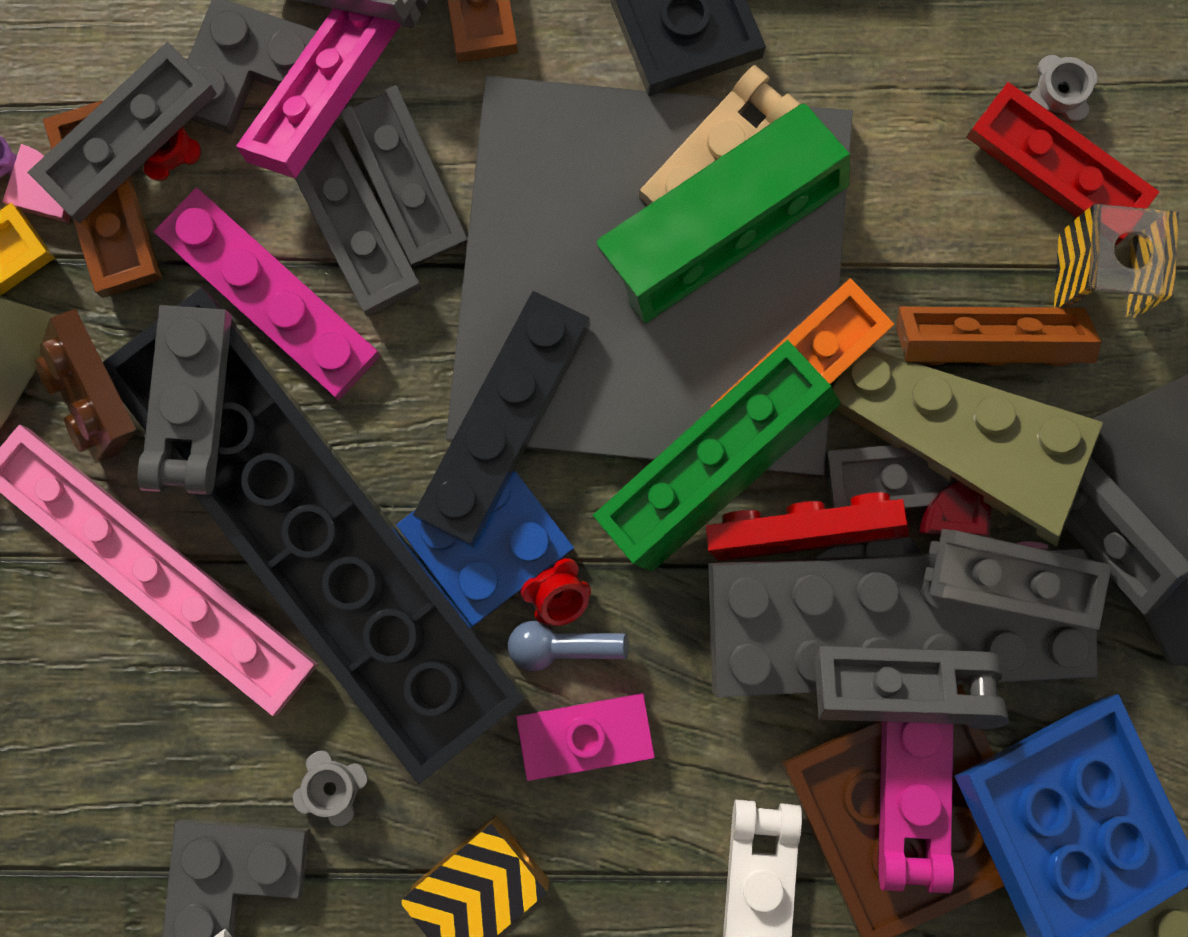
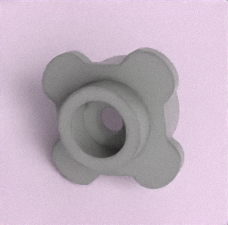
[1029,55,1098,123]
[293,751,368,826]

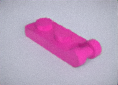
[878,722,954,894]

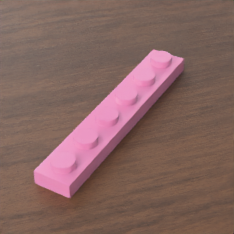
[0,424,319,716]

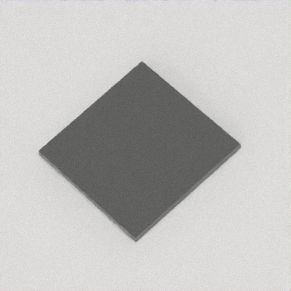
[446,76,853,478]

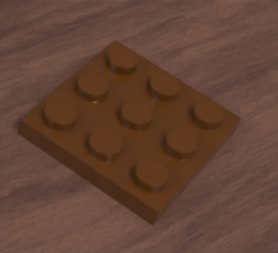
[781,684,1004,937]

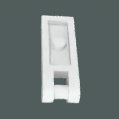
[723,799,802,937]

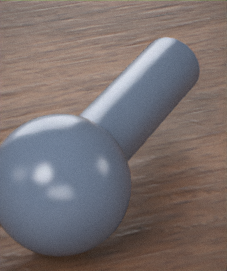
[508,621,629,672]

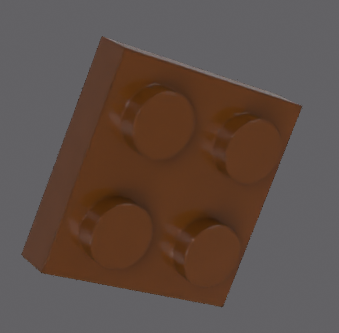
[35,308,136,464]

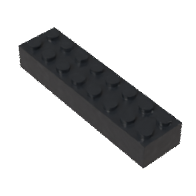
[103,287,528,785]

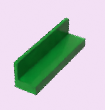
[597,104,850,324]
[592,339,841,572]

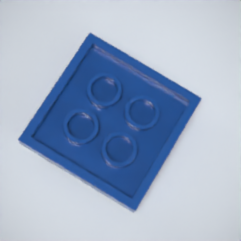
[955,694,1188,937]

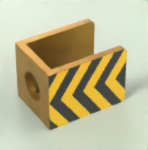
[402,814,549,937]

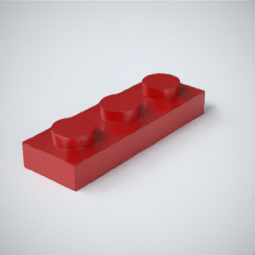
[966,82,1160,246]
[706,492,910,561]

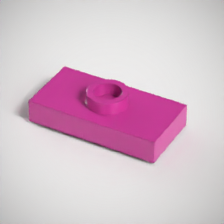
[516,693,655,781]

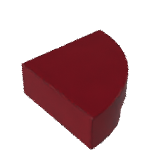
[919,481,991,538]

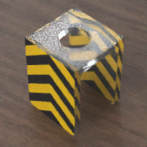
[1054,204,1179,318]

